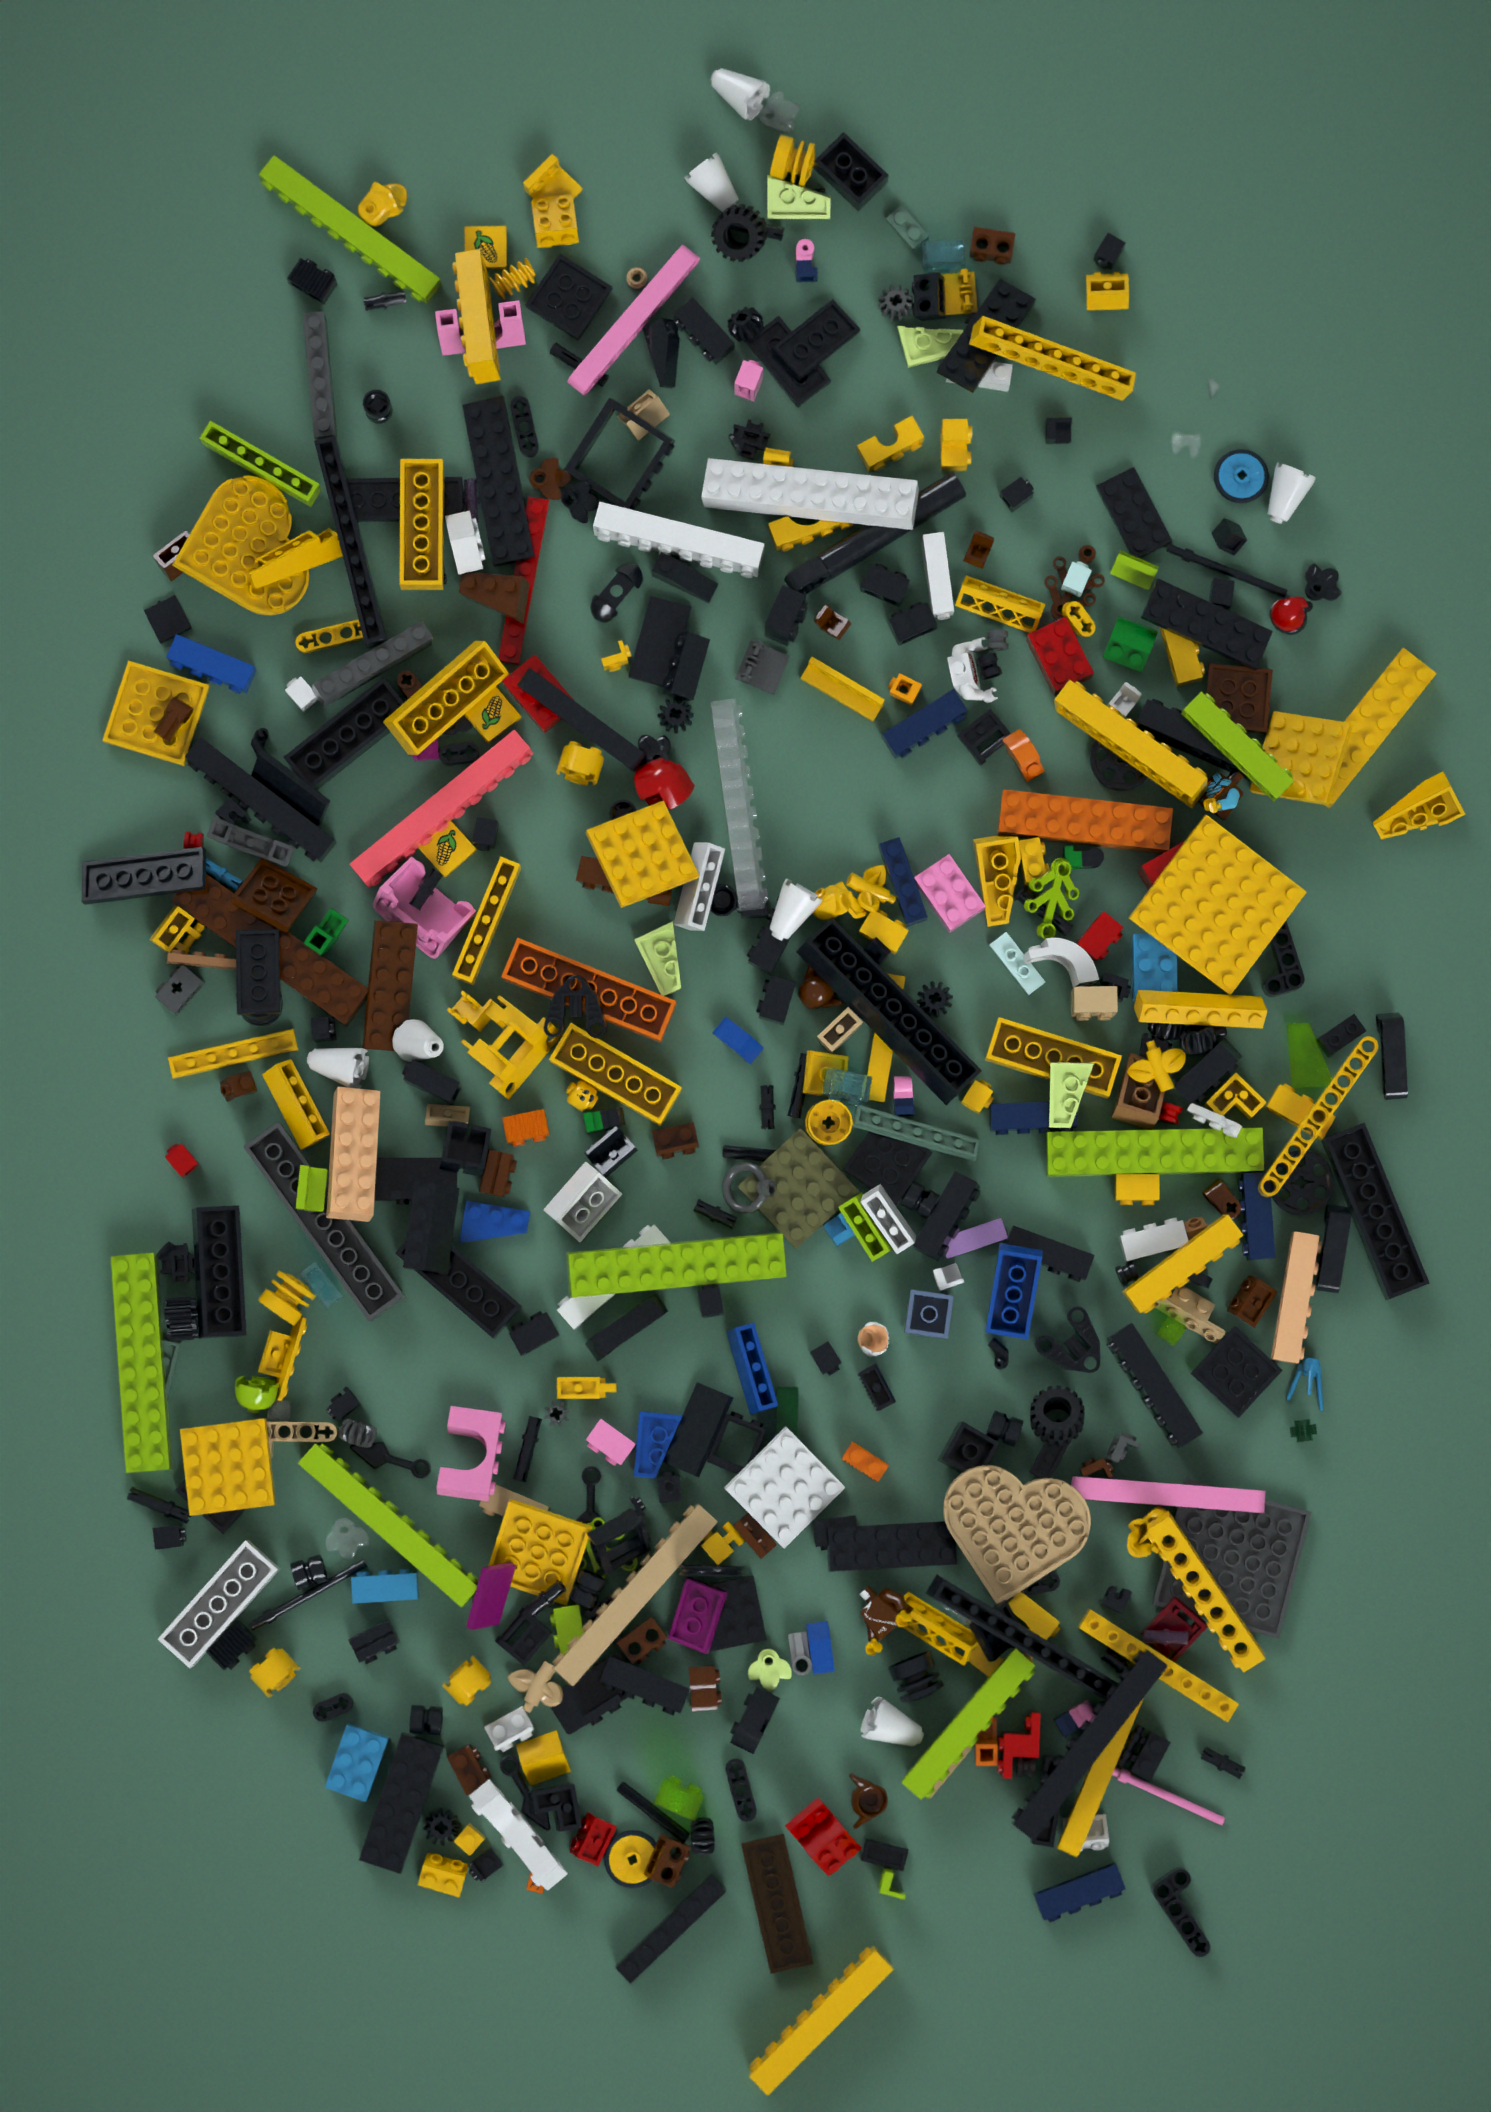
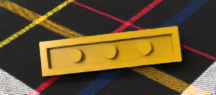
[955,575,1045,633]
[800,657,885,722]
[902,1592,978,1666]

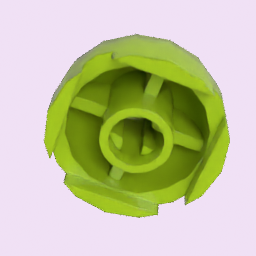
[235,1376,279,1413]

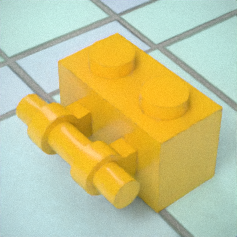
[1086,272,1129,311]
[149,905,205,955]

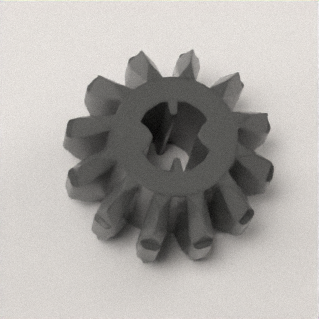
[878,285,913,321]
[339,1418,377,1448]

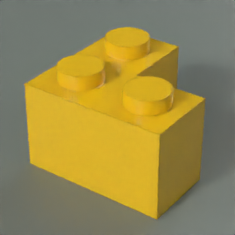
[940,419,972,471]
[1204,1073,1267,1120]

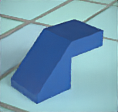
[712,1016,764,1064]
[806,1621,835,1675]

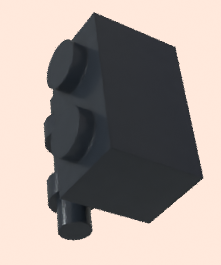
[1117,1724,1171,1781]

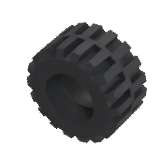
[711,204,768,262]
[1030,1385,1085,1446]

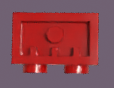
[569,1812,617,1866]

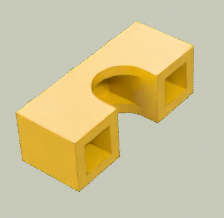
[856,416,925,472]

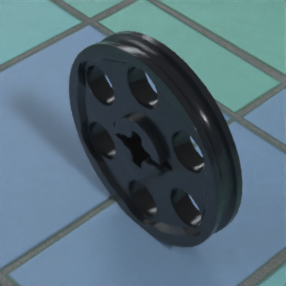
[1090,740,1148,791]
[1270,1150,1334,1215]
[679,1565,745,1577]

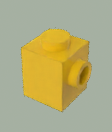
[961,1079,994,1114]

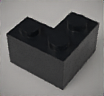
[528,1783,582,1832]

